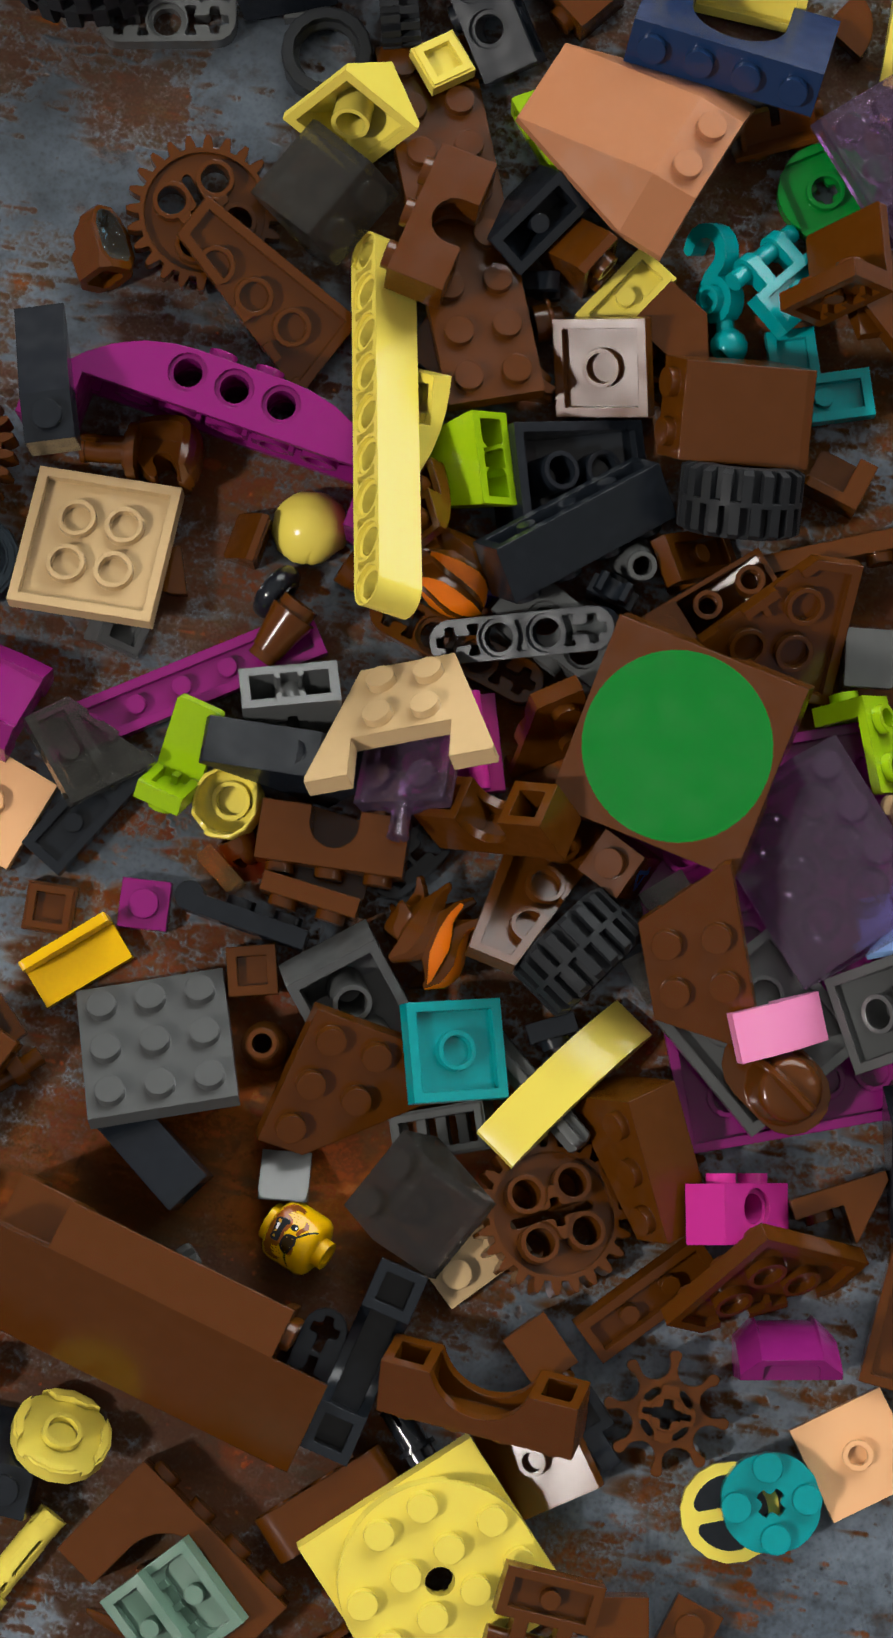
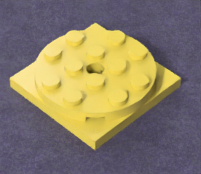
[296,1433,556,1638]

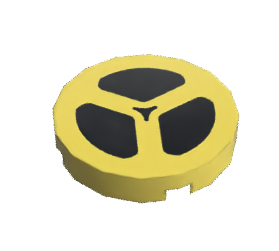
[680,1461,780,1564]

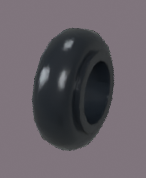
[253,565,301,619]

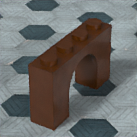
[57,1457,289,1638]

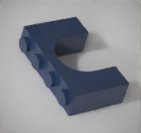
[623,0,841,117]

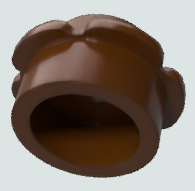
[529,298,564,346]

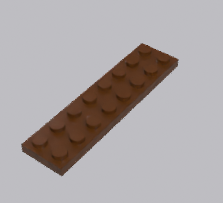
[373,35,545,412]

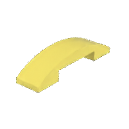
[477,1000,652,1169]

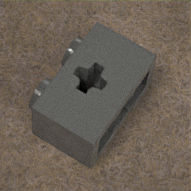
[238,660,342,734]

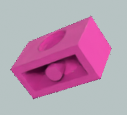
[685,1173,789,1245]

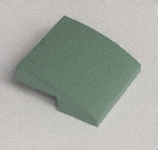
[100,1534,249,1638]

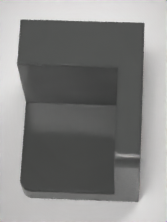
[839,627,893,692]

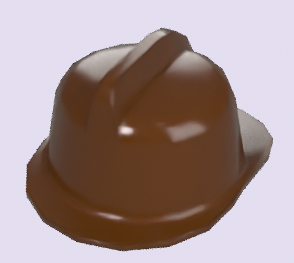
[722,1044,831,1135]

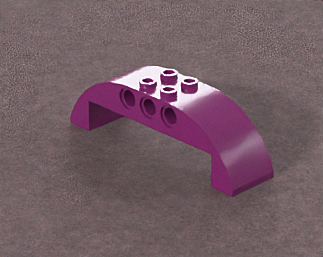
[15,340,354,546]

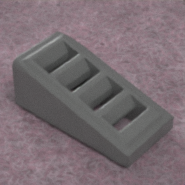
[389,1100,494,1165]

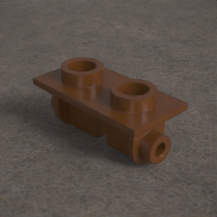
[729,98,830,163]

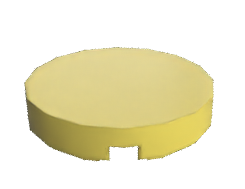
[10,1388,112,1484]

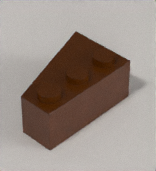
[574,1075,703,1244]

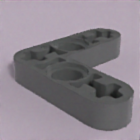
[98,0,238,49]

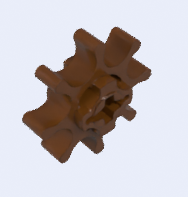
[603,1349,729,1477]

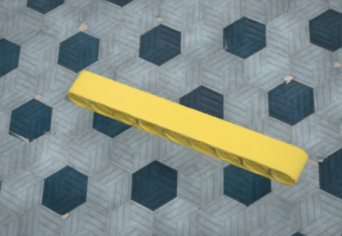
[351,231,422,620]

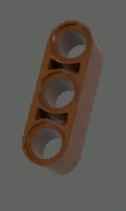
[254,1443,399,1564]

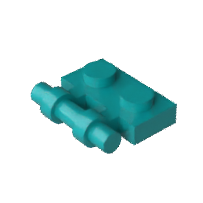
[725,225,809,340]

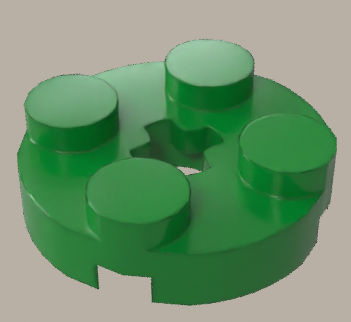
[776,143,875,242]

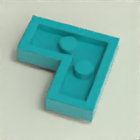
[764,326,876,427]

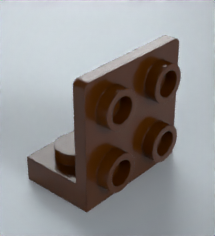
[779,201,893,327]

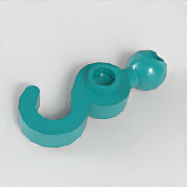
[684,223,748,359]

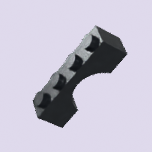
[300,1256,428,1467]

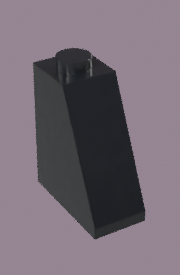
[97,1118,214,1211]

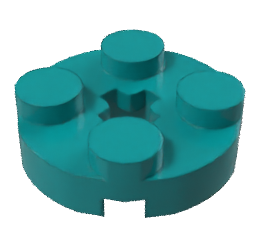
[720,1451,823,1556]

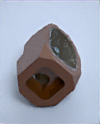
[71,204,135,293]

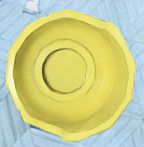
[271,491,347,565]
[191,768,265,840]

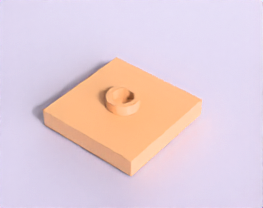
[0,757,60,871]
[788,1386,893,1523]

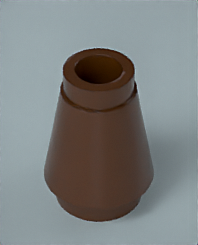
[249,592,317,666]
[241,1021,290,1071]

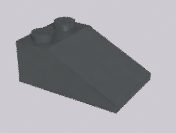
[278,919,410,1033]

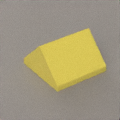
[283,61,420,177]

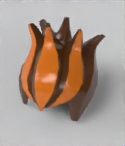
[422,526,489,619]
[383,875,478,990]

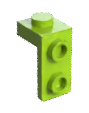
[812,690,893,795]
[133,693,225,816]

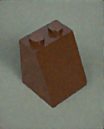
[654,355,817,470]

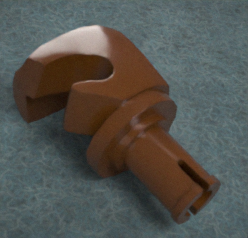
[79,415,205,493]

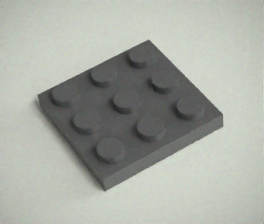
[655,925,849,1137]
[76,968,240,1129]

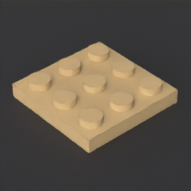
[6,466,185,629]

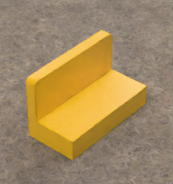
[18,912,134,1009]

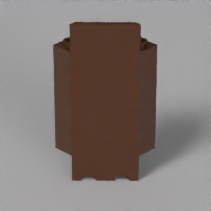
[0,1174,328,1472]

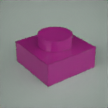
[117,877,173,933]

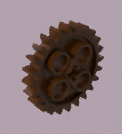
[126,134,283,295]
[470,1133,631,1298]

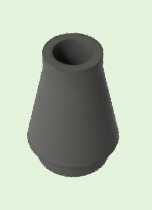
[609,538,657,584]

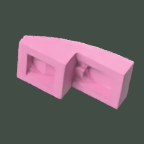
[726,991,829,1064]

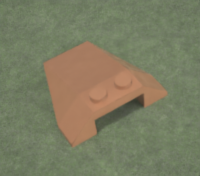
[516,43,756,262]

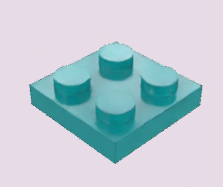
[399,998,509,1105]

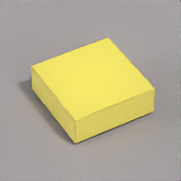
[409,29,476,96]

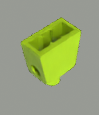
[429,410,517,509]

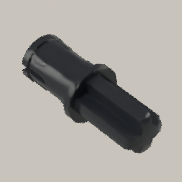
[379,1412,436,1468]

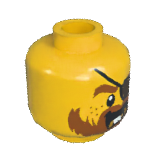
[259,1201,336,1275]

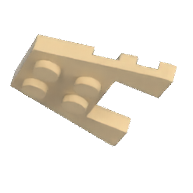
[304,653,499,796]

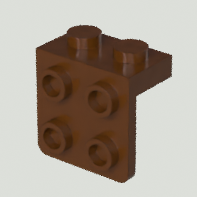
[259,802,368,927]

